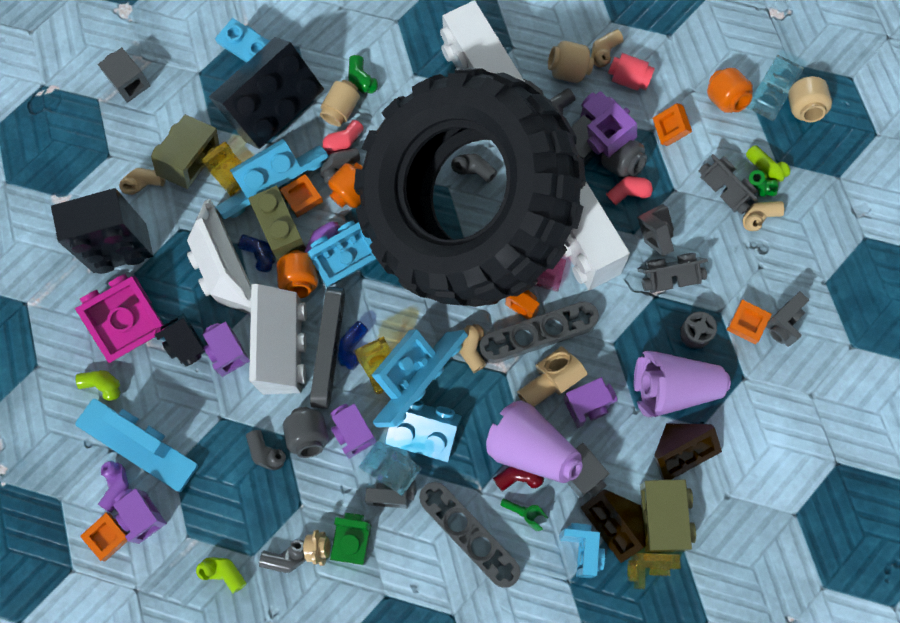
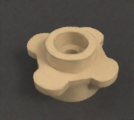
[303,530,331,566]

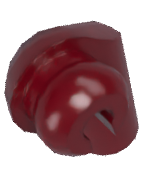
[493,466,544,492]

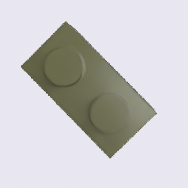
[151,114,220,189]
[248,185,306,261]
[640,480,696,552]

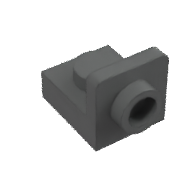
[637,204,674,256]
[766,291,809,347]
[365,471,416,509]

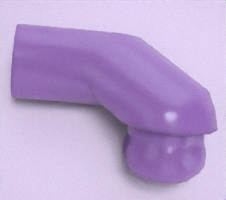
[304,221,341,253]
[98,461,129,513]

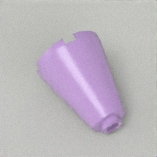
[634,351,731,417]
[486,400,583,483]

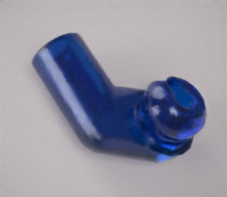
[238,234,275,273]
[338,321,368,370]

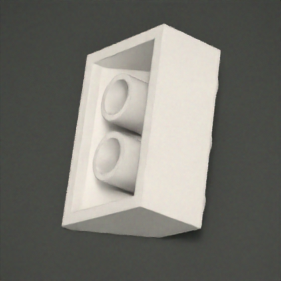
[249,284,307,395]

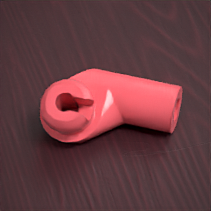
[322,120,364,155]
[606,176,653,205]

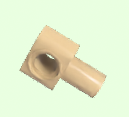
[517,346,588,407]

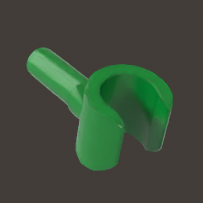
[500,498,548,531]

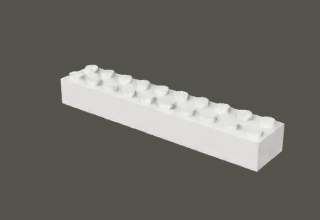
[440,0,630,291]

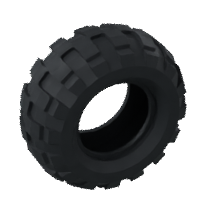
[354,68,586,307]

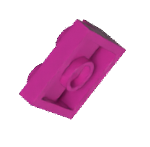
[74,274,163,363]

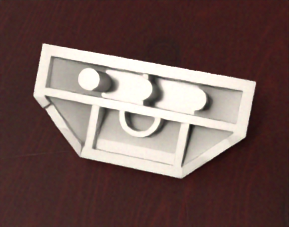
[187,199,251,314]

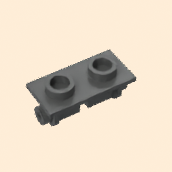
[698,154,758,215]
[638,253,708,293]

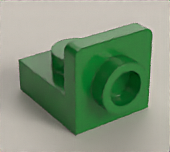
[330,513,372,566]

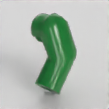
[348,55,378,94]
[749,170,779,197]

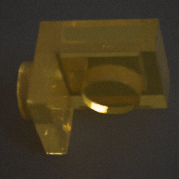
[202,142,242,197]
[354,336,392,394]
[627,553,680,589]

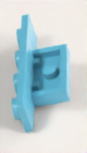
[216,139,329,219]
[371,329,468,428]
[75,399,198,492]

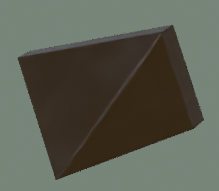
[654,423,722,480]
[580,489,647,563]

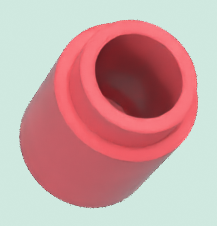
[608,53,655,91]

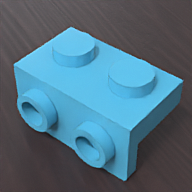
[215,18,271,62]
[308,220,377,287]
[385,400,462,462]
[559,523,605,578]

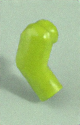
[746,145,791,182]
[75,370,121,401]
[196,557,247,594]

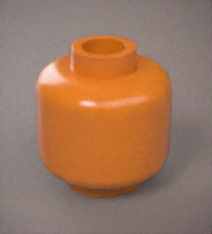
[707,68,753,113]
[328,162,363,208]
[277,250,318,298]

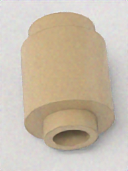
[320,80,360,127]

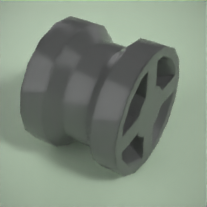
[680,312,717,349]

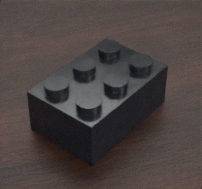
[209,37,324,149]
[51,188,154,274]

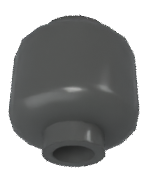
[601,137,647,178]
[283,407,328,458]

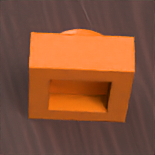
[652,103,692,146]
[279,174,323,218]
[505,290,540,320]
[726,299,772,345]
[80,513,127,562]

